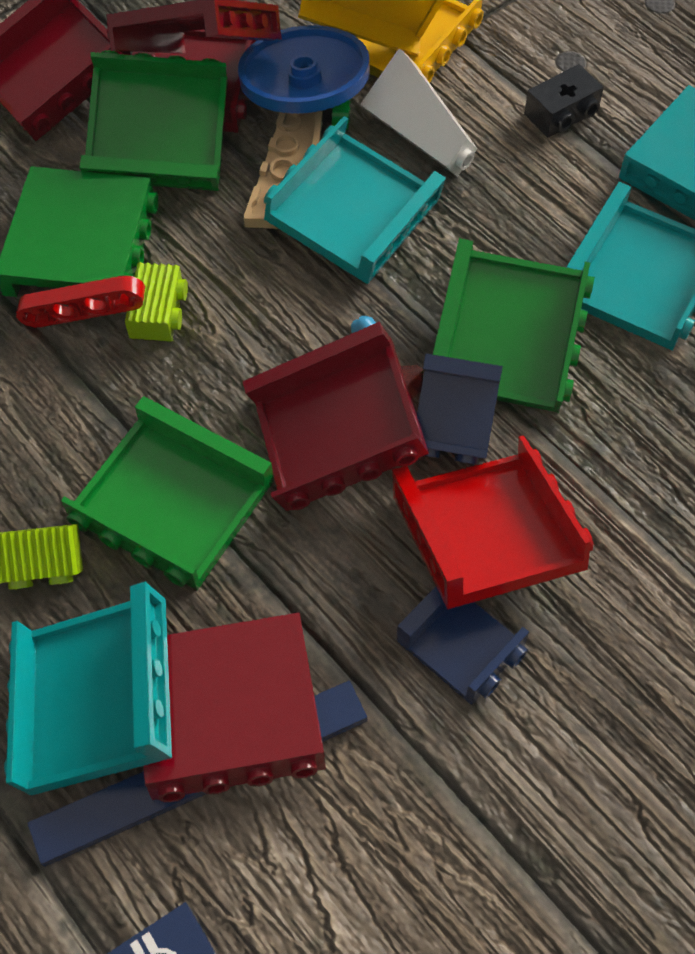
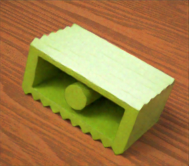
[125,262,188,342]
[0,524,83,589]

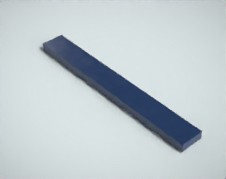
[27,680,368,867]

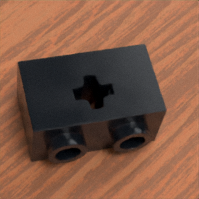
[524,64,604,138]

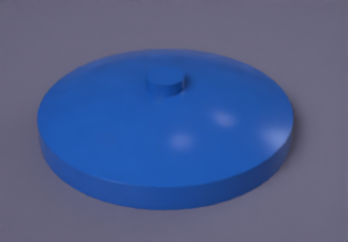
[238,25,370,114]

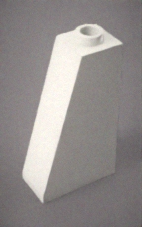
[360,49,477,177]

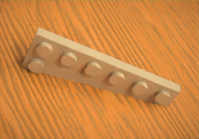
[244,110,323,229]

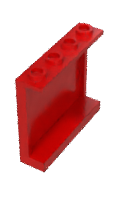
[392,435,593,609]

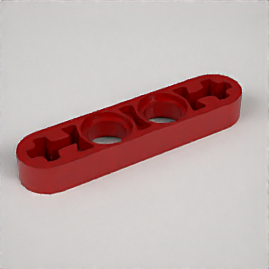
[16,275,146,328]

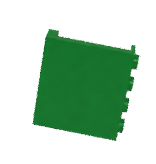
[80,50,228,191]
[0,166,158,297]
[433,238,595,413]
[61,396,274,590]

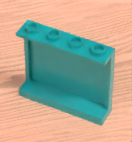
[619,85,695,220]
[264,116,446,284]
[566,182,695,351]
[4,582,172,796]

